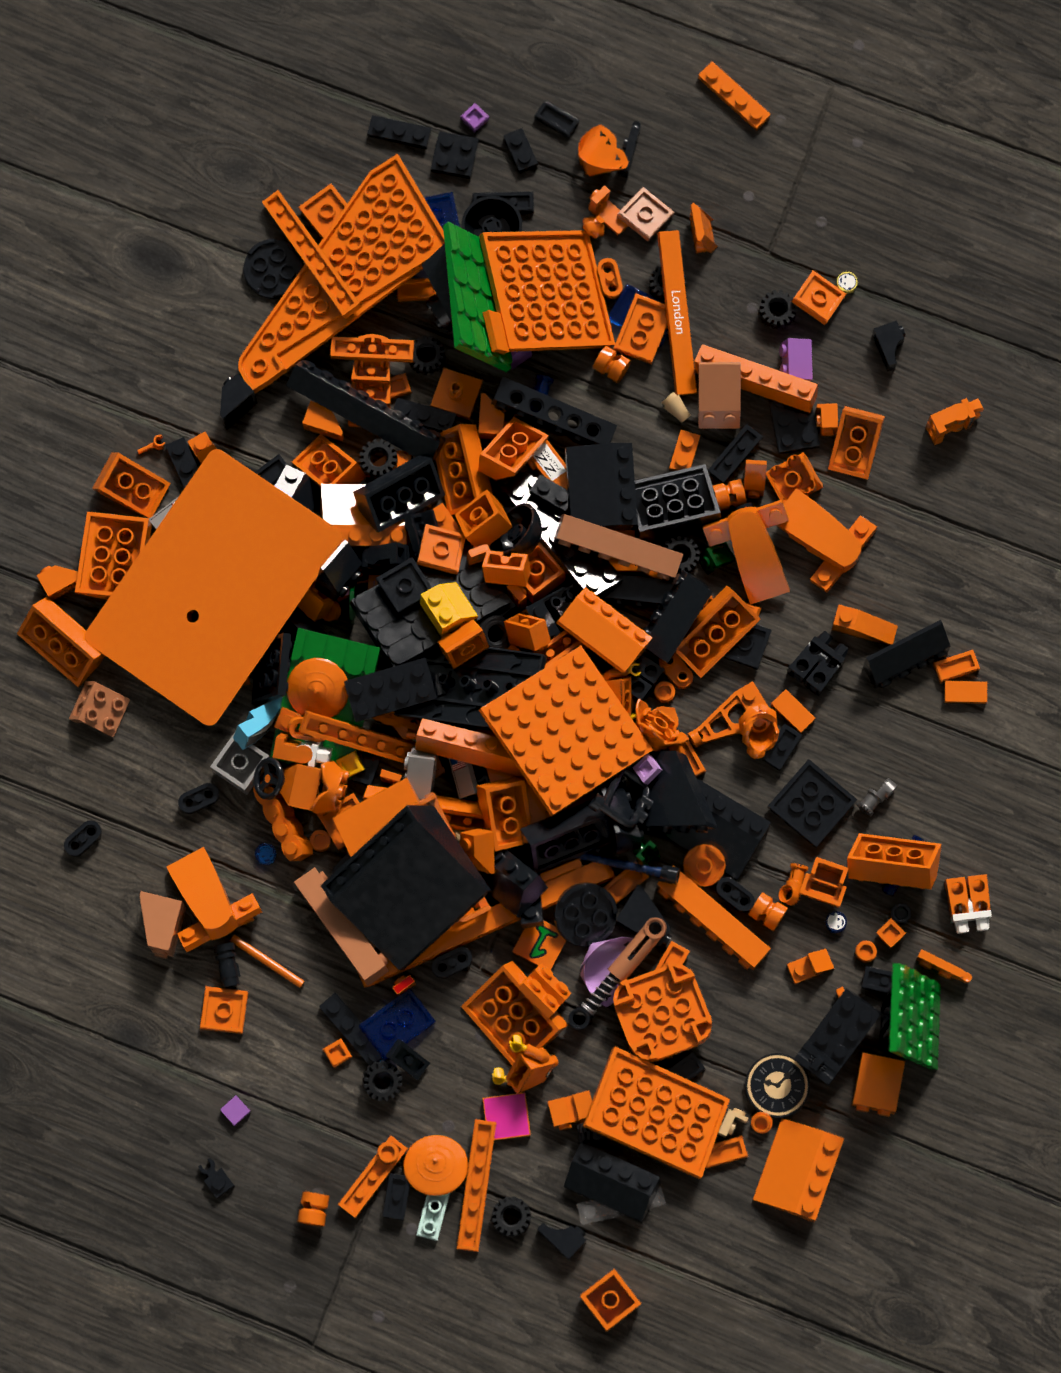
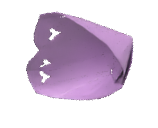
[580,937,635,1007]

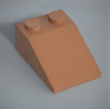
[698,362,741,429]

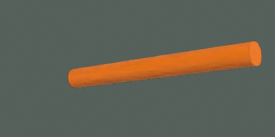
[230,935,305,988]

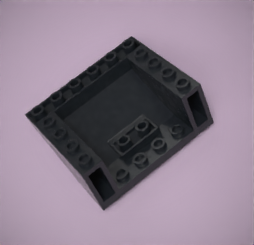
[320,805,491,970]

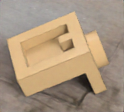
[717,1108,749,1138]

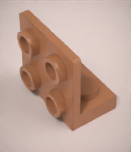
[69,681,130,737]

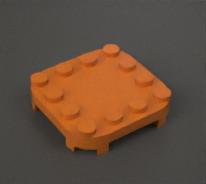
[613,962,712,1062]

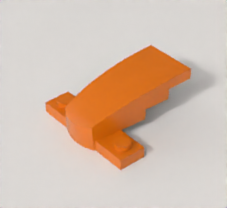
[330,334,415,427]
[775,488,877,593]
[703,500,790,605]
[166,847,262,952]

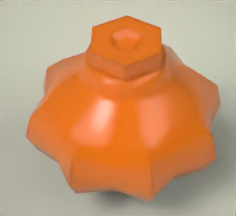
[582,216,605,239]

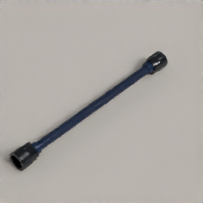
[510,845,680,885]

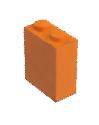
[852,1053,905,1117]

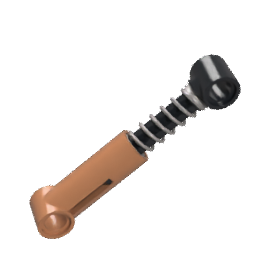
[568,917,667,1030]

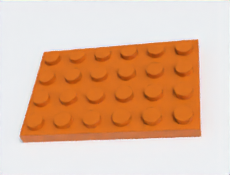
[583,1047,730,1179]

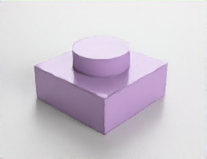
[633,754,662,785]

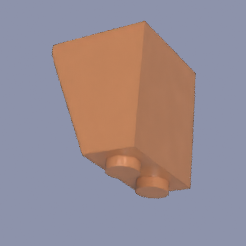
[140,891,186,959]

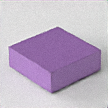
[460,103,489,132]
[220,1095,251,1126]

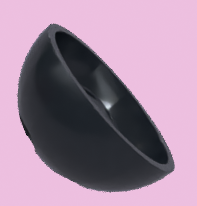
[461,196,522,237]
[489,503,542,557]

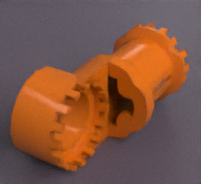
[778,863,808,906]

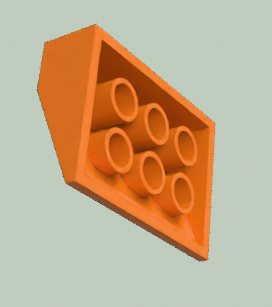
[321,484,407,547]
[75,512,152,600]
[333,778,420,857]
[461,961,568,1065]
[753,1118,844,1222]

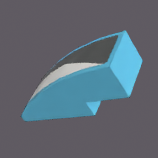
[233,697,283,750]

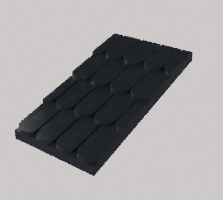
[349,538,511,668]
[394,645,547,730]

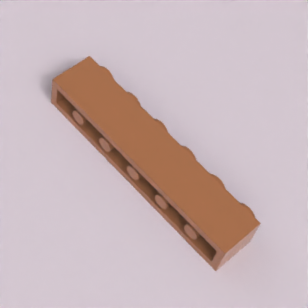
[554,514,683,581]
[294,867,389,986]

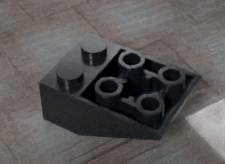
[516,582,580,640]

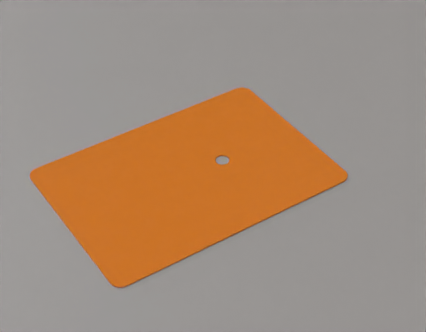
[85,449,342,726]

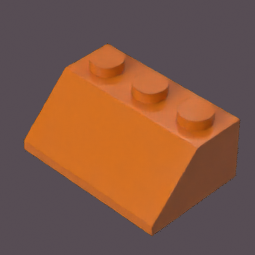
[478,417,549,480]

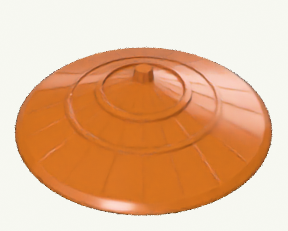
[287,658,348,718]
[403,1135,468,1196]

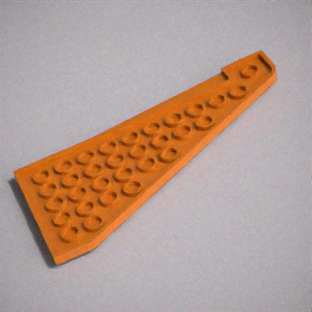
[238,154,445,394]

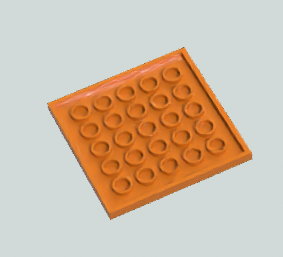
[479,230,615,352]
[479,646,653,816]

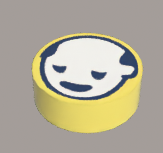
[836,272,857,294]

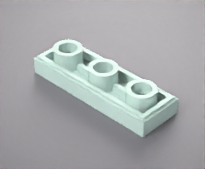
[416,1193,450,1241]

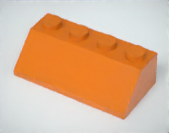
[436,424,493,516]
[675,586,761,678]
[556,587,652,674]
[17,597,105,687]
[847,833,941,889]

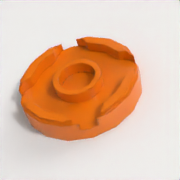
[683,844,726,887]

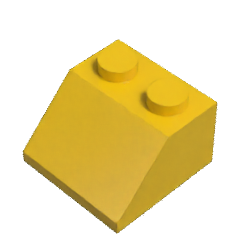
[420,582,478,637]

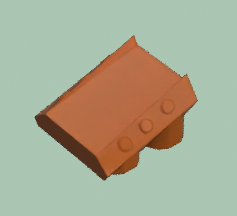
[690,203,718,253]
[766,452,823,504]

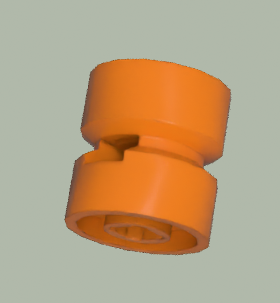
[593,346,631,383]
[712,479,747,511]
[748,892,788,931]
[297,1192,330,1227]

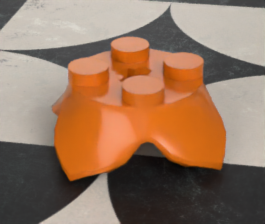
[635,699,689,751]
[310,760,350,814]

